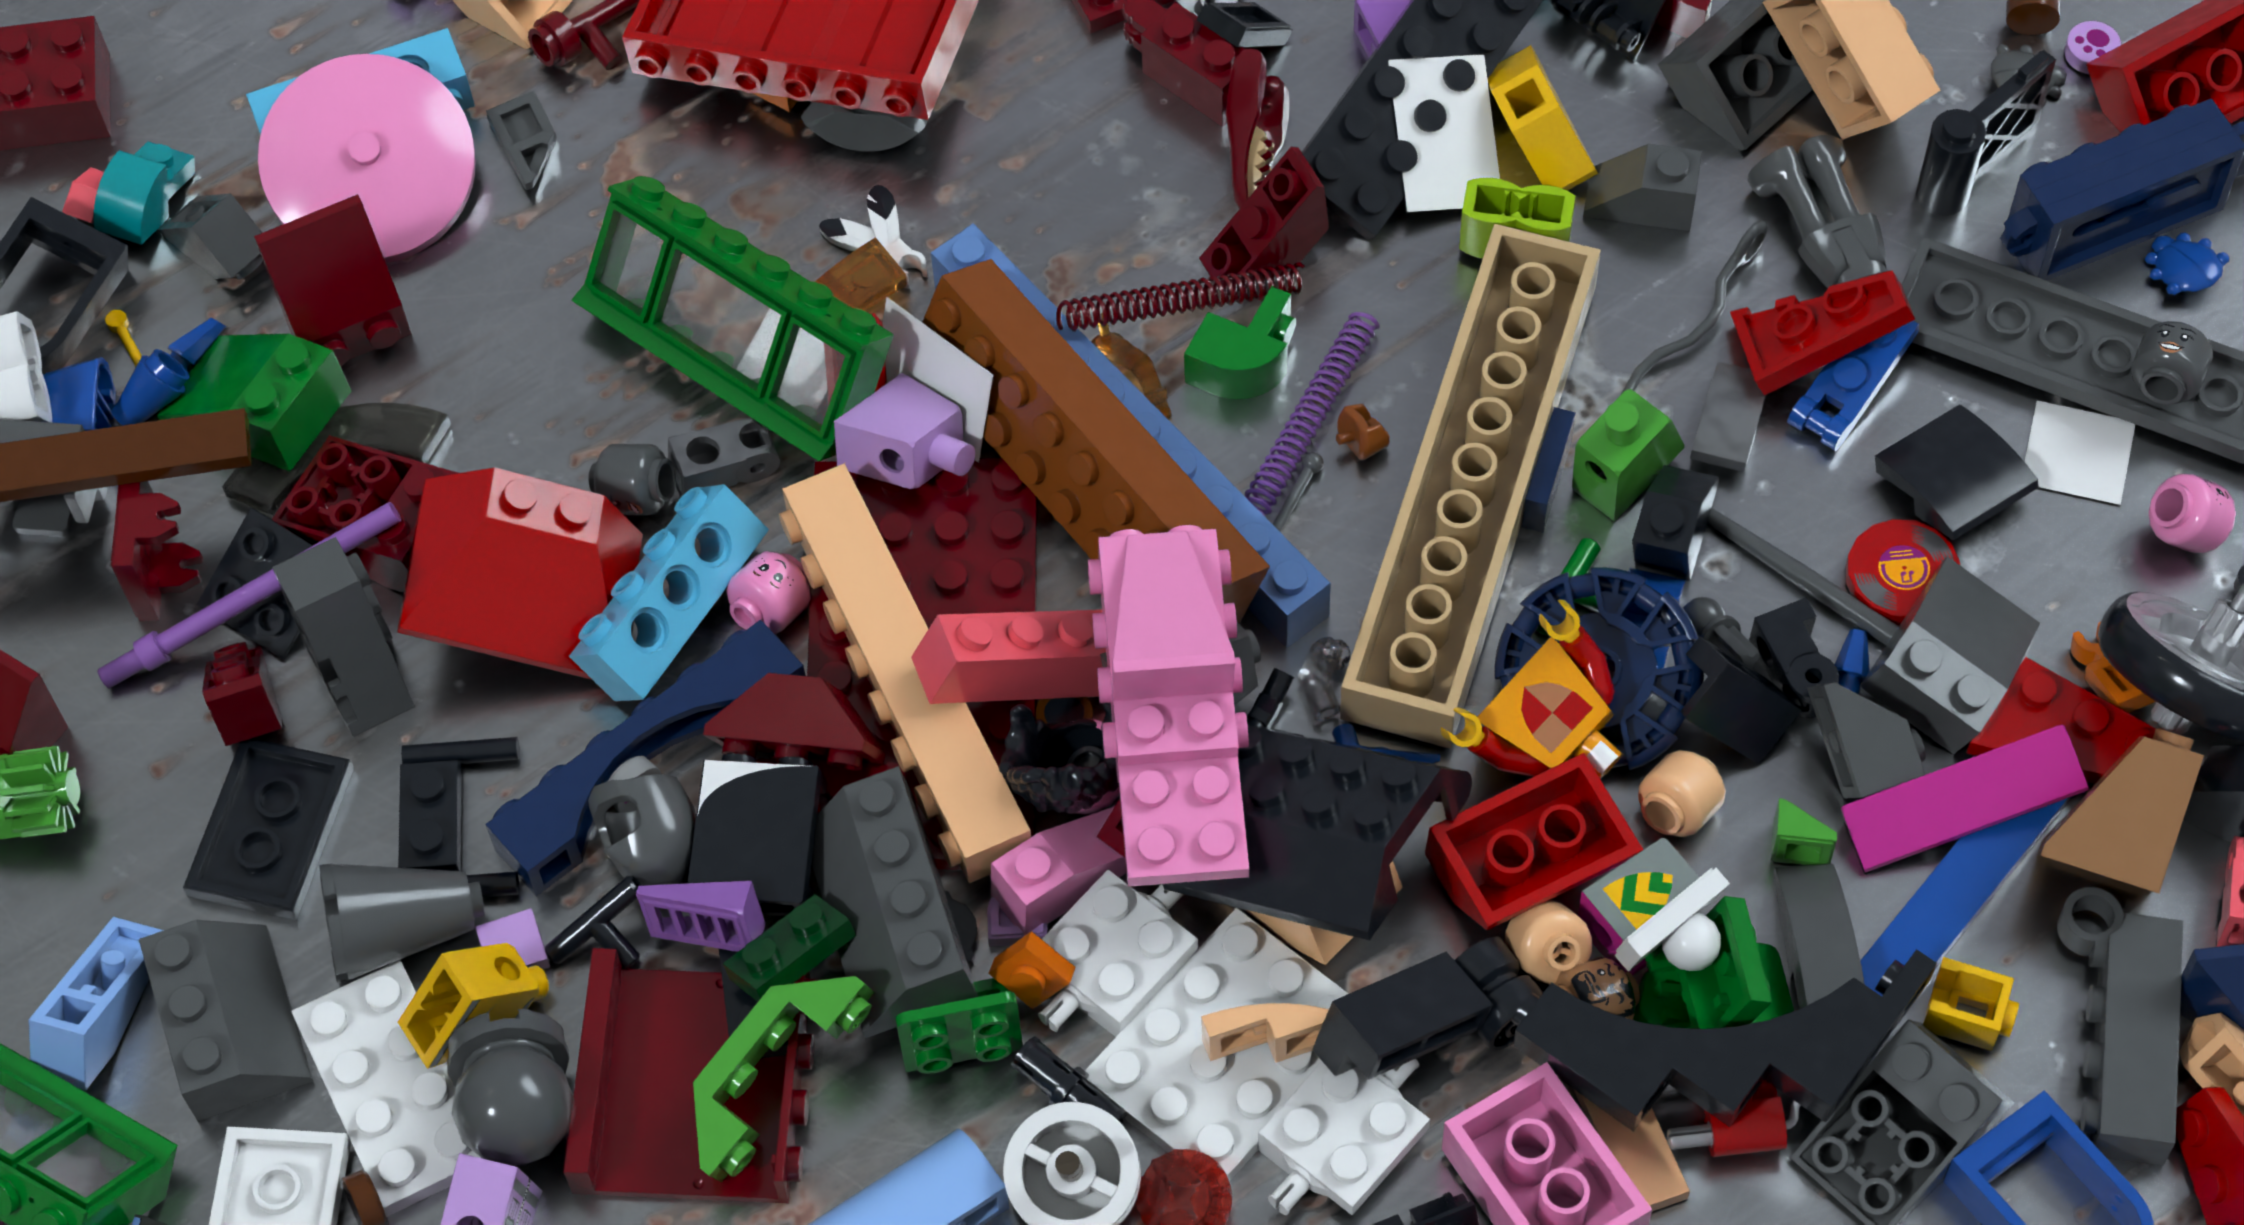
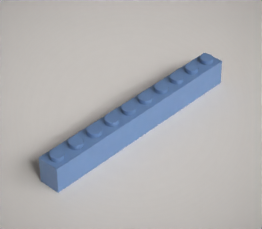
[931,223,1331,648]

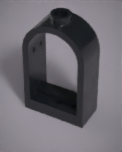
[0,197,128,374]

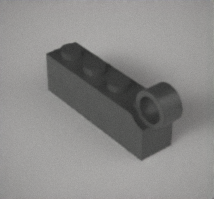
[2057,887,2184,1166]

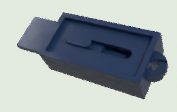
[2000,98,2244,281]

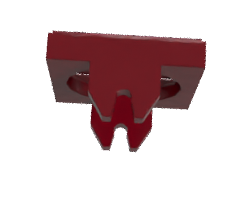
[111,481,203,621]

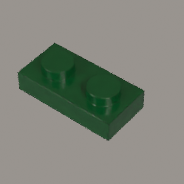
[723,894,856,1002]

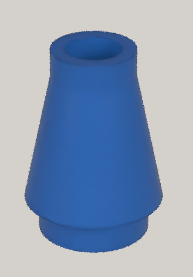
[110,349,190,425]

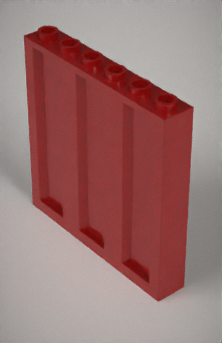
[622,0,979,120]

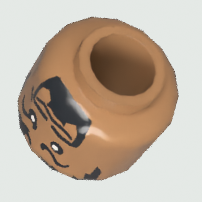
[1555,957,1640,1020]

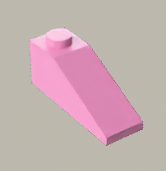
[991,806,1127,936]

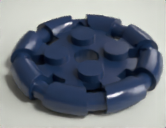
[1494,567,1704,775]

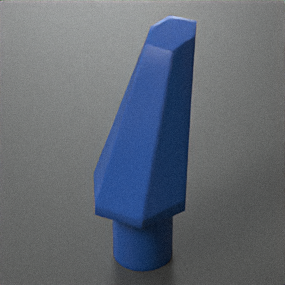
[167,318,228,370]
[1835,629,1870,694]

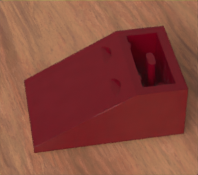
[272,435,458,592]

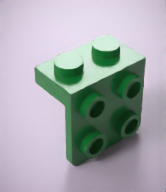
[895,978,1023,1074]

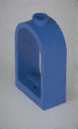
[1943,1090,2154,1225]

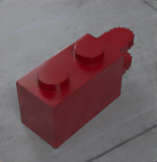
[1122,0,1247,127]

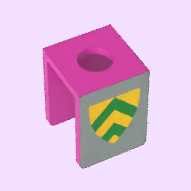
[1578,838,1699,975]

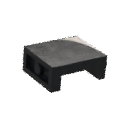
[688,753,828,916]

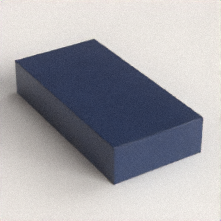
[1522,407,1576,533]

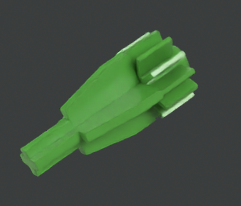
[0,746,80,839]

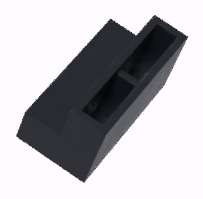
[1312,951,1493,1080]

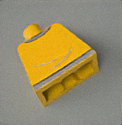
[397,943,549,1069]

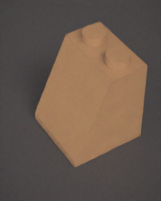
[2038,729,2204,893]

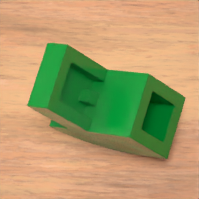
[1184,286,1296,399]

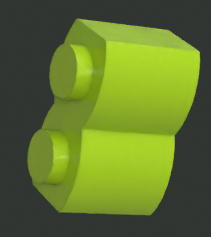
[1459,178,1576,259]

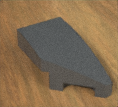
[486,91,557,190]

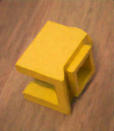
[1923,957,2019,1051]

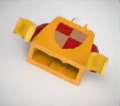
[1440,600,1623,779]

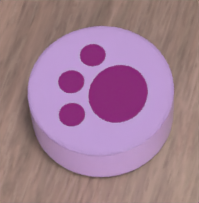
[2064,21,2121,74]

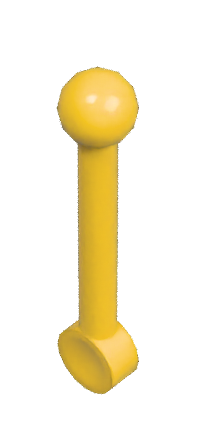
[105,310,142,367]

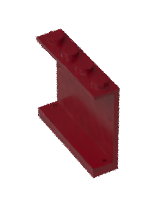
[564,948,819,1204]

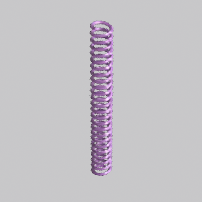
[1245,312,1380,517]

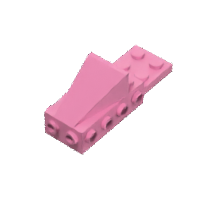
[1088,525,1249,887]

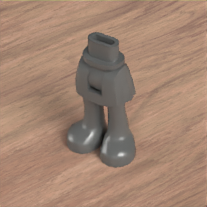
[1748,135,1887,289]

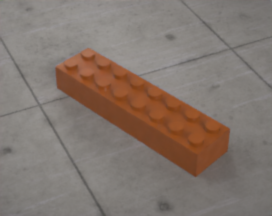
[922,259,1270,624]

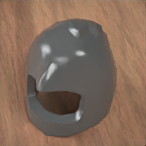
[588,774,696,886]

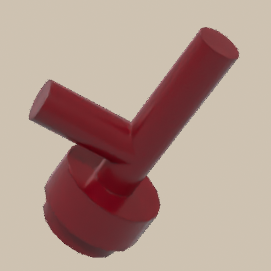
[528,0,639,70]

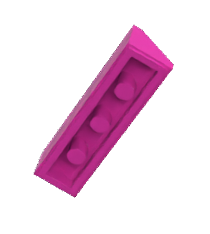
[1841,725,2089,873]

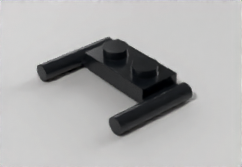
[398,737,520,897]

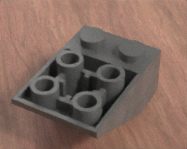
[1790,1019,2014,1225]

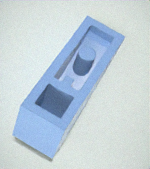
[29,916,164,1090]

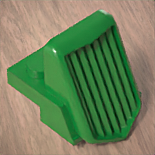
[1633,896,1794,1029]

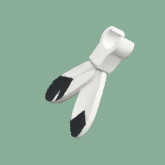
[819,185,928,289]

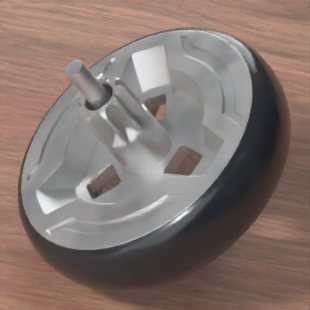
[2098,583,2244,741]

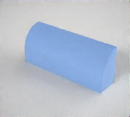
[808,1129,1009,1225]

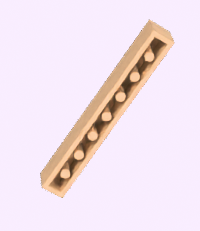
[779,463,1031,883]

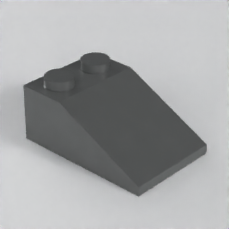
[1859,556,2040,754]

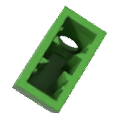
[1572,389,1685,522]

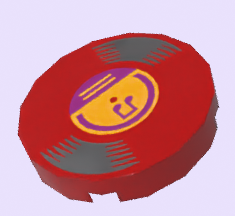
[1846,519,1960,626]

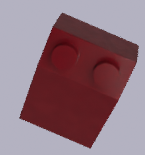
[254,194,412,367]

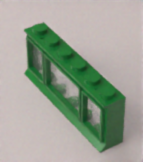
[571,176,894,462]
[0,1043,178,1225]

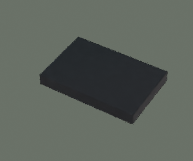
[183,738,354,921]

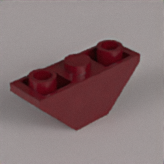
[1199,146,1329,296]
[202,642,282,746]
[703,673,886,771]

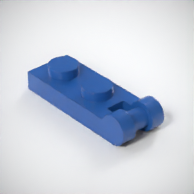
[1787,321,1919,451]

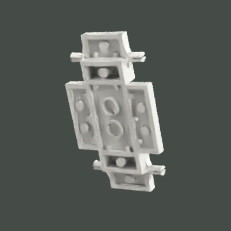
[1038,869,1430,1215]

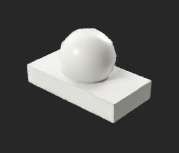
[1615,868,1730,972]

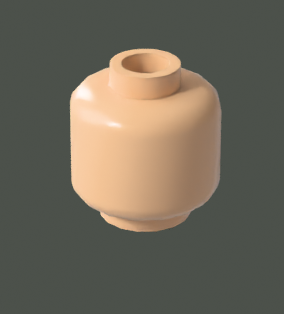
[1638,750,1726,837]
[1505,900,1592,985]

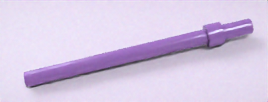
[97,502,401,689]

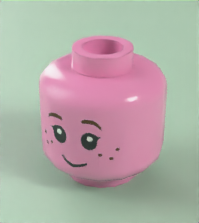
[2148,474,2236,553]
[727,551,811,634]

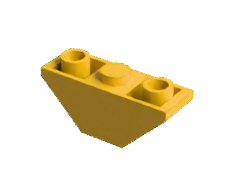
[1487,45,1598,191]

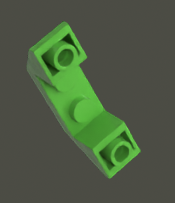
[693,976,875,1182]

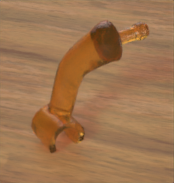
[1091,313,1172,420]

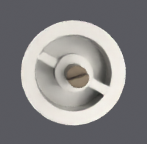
[1003,1102,1141,1225]

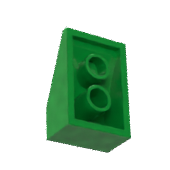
[156,334,352,472]

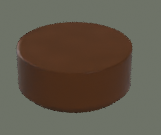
[2006,0,2060,35]

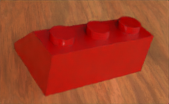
[2086,0,2244,133]
[1425,753,1643,930]

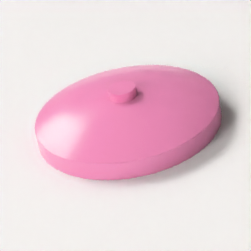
[258,54,476,263]

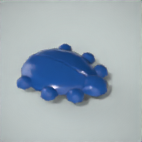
[2144,232,2229,295]

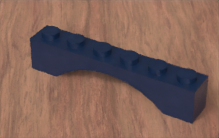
[485,620,806,897]

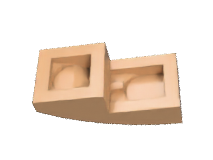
[1201,1003,1328,1063]

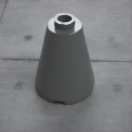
[319,863,485,982]

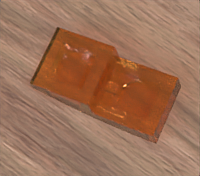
[815,237,907,311]

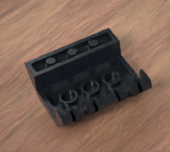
[1162,724,1472,941]

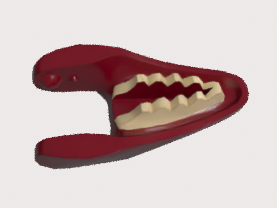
[1226,48,1290,209]

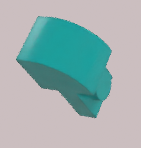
[94,141,195,245]

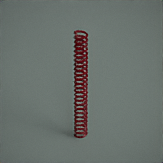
[1056,262,1305,332]

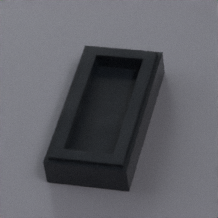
[1197,2,1293,47]

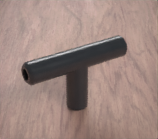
[545,876,642,970]

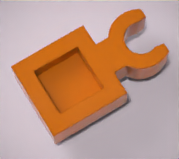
[2070,622,2156,713]

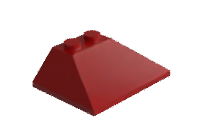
[397,467,643,679]

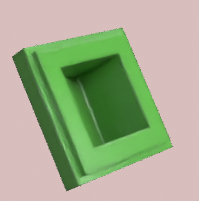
[1771,798,1837,865]

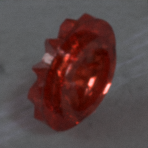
[1135,1149,1232,1225]

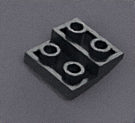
[1875,404,2039,540]

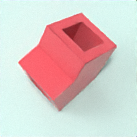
[62,167,104,224]

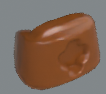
[1336,403,1390,461]

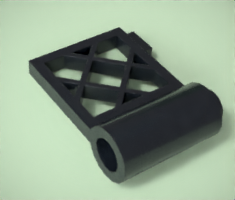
[1916,50,2056,216]

